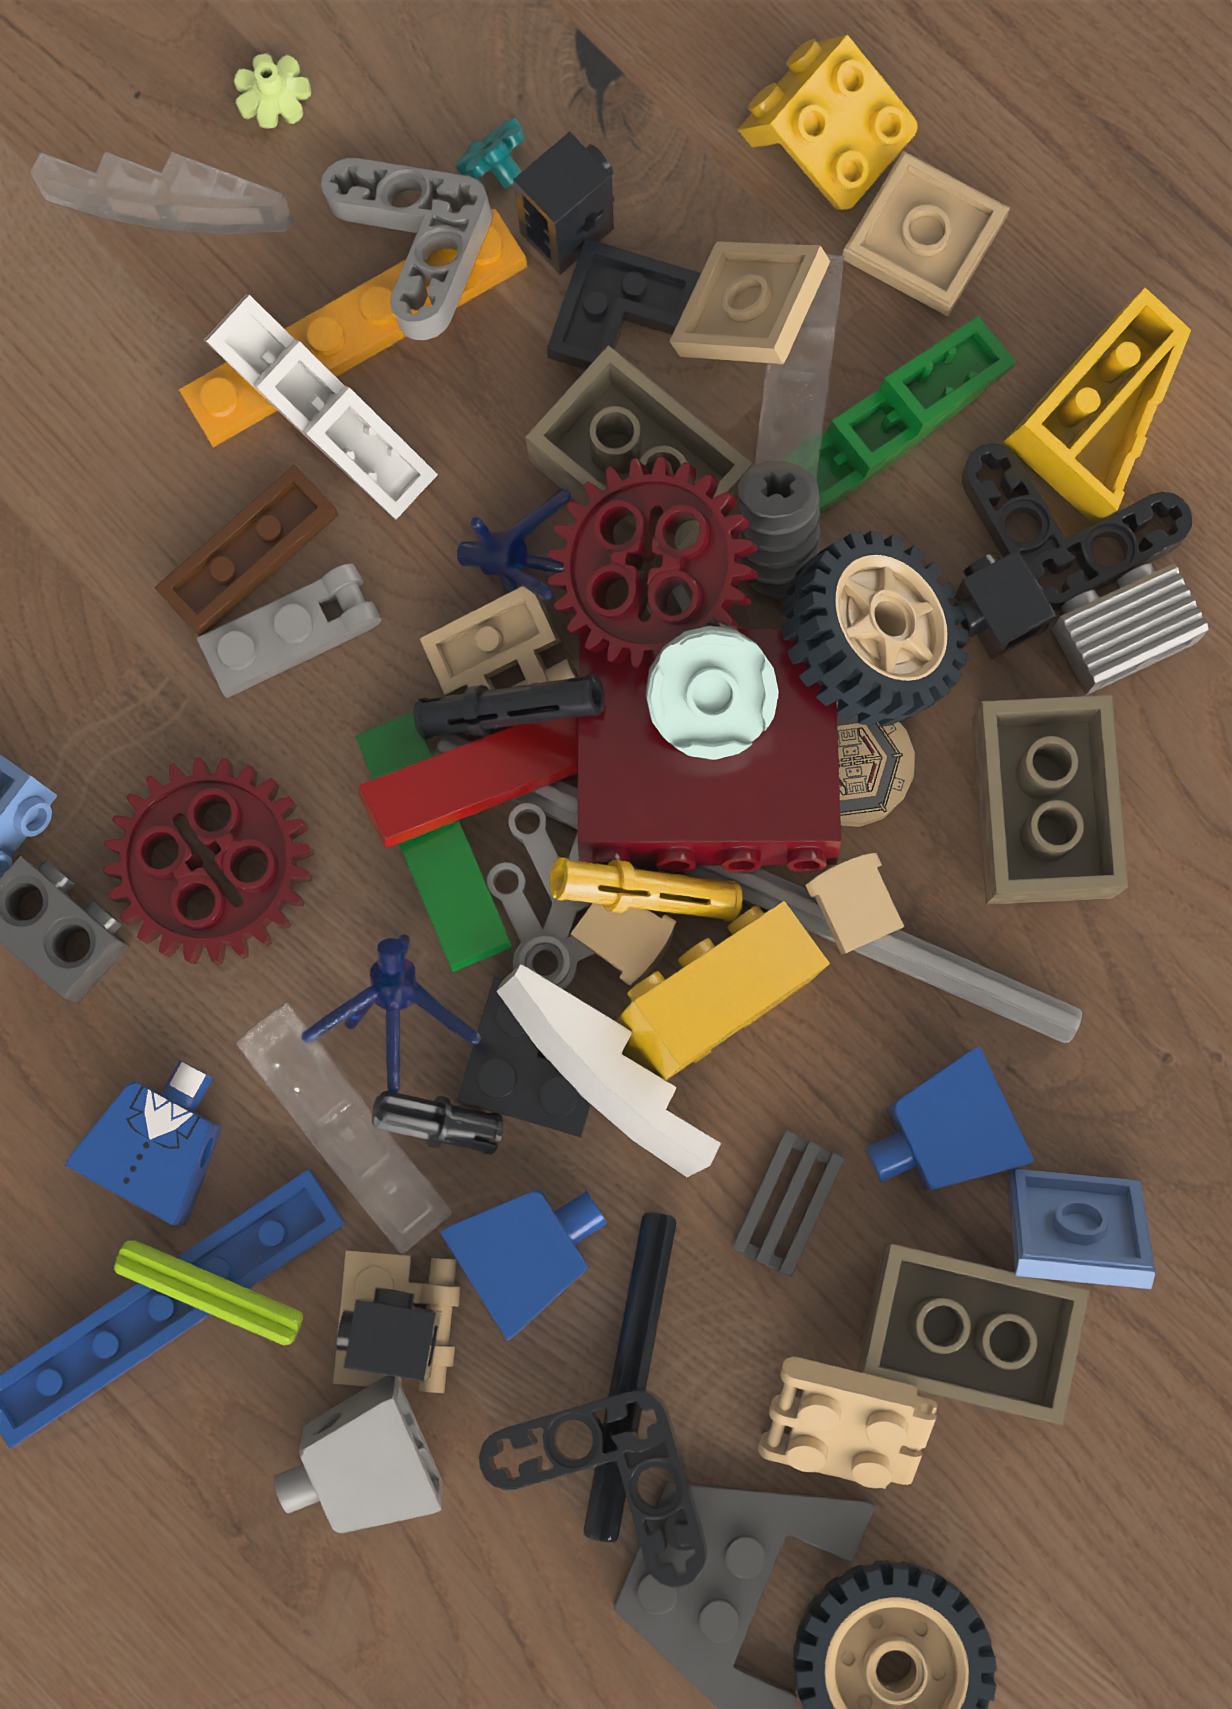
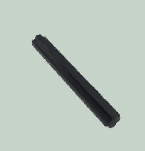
[583,1212,677,1543]

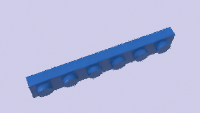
[0,1169,347,1448]

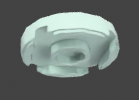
[645,626,779,760]

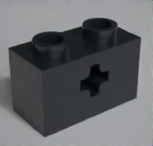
[513,132,614,275]

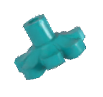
[455,118,526,188]

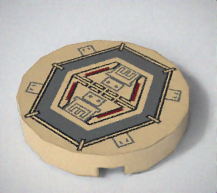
[837,702,915,827]

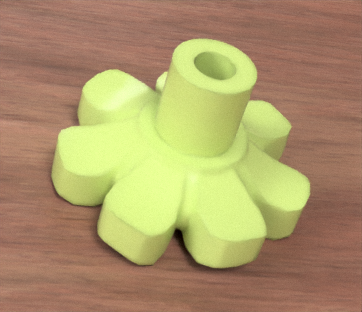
[234,54,311,128]

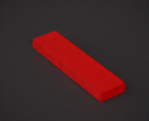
[359,717,578,849]

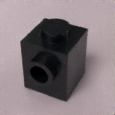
[954,550,1056,660]
[336,1287,442,1382]

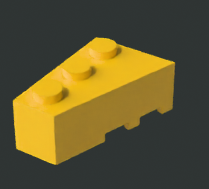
[1003,288,1191,525]
[615,901,830,1081]

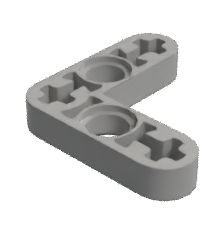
[321,158,493,340]

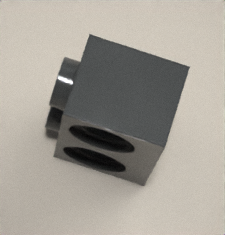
[0,856,130,1004]

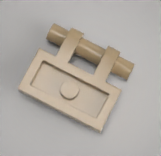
[419,583,578,736]
[333,1250,461,1393]

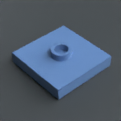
[1007,1169,1156,1289]

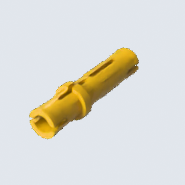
[549,857,743,922]

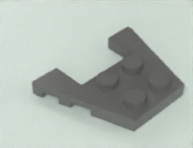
[613,1481,875,1709]

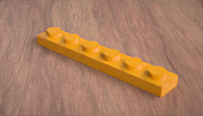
[179,209,527,448]

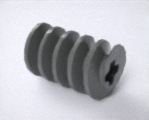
[738,461,821,599]

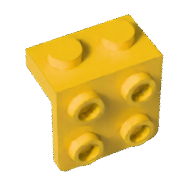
[737,35,918,210]

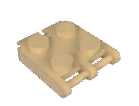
[758,1357,938,1489]

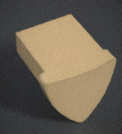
[806,853,904,955]
[570,903,676,986]

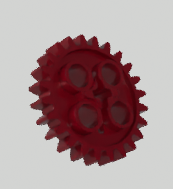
[547,457,758,671]
[103,757,314,965]

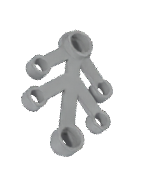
[487,802,666,990]

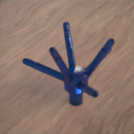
[457,489,572,600]
[301,934,481,1092]

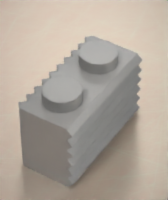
[1051,563,1209,695]

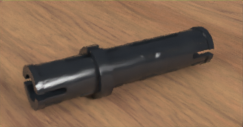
[413,673,605,739]

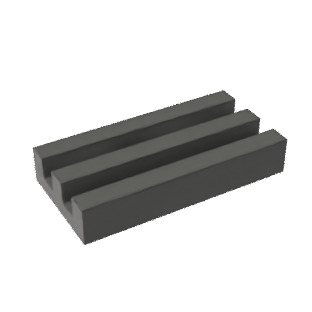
[731,1130,845,1277]

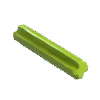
[114,1240,304,1345]

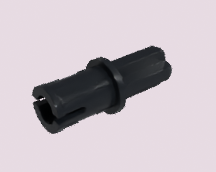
[372,1090,503,1155]

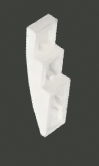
[204,294,438,519]
[497,964,721,1177]

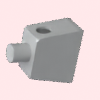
[274,1375,443,1533]

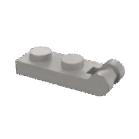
[196,564,382,698]

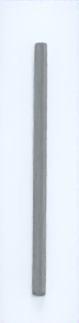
[434,734,1082,1043]

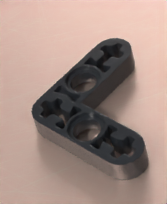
[962,443,1192,611]
[479,1389,708,1588]

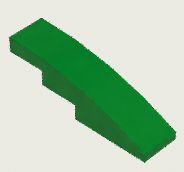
[783,316,1017,515]
[355,712,512,972]

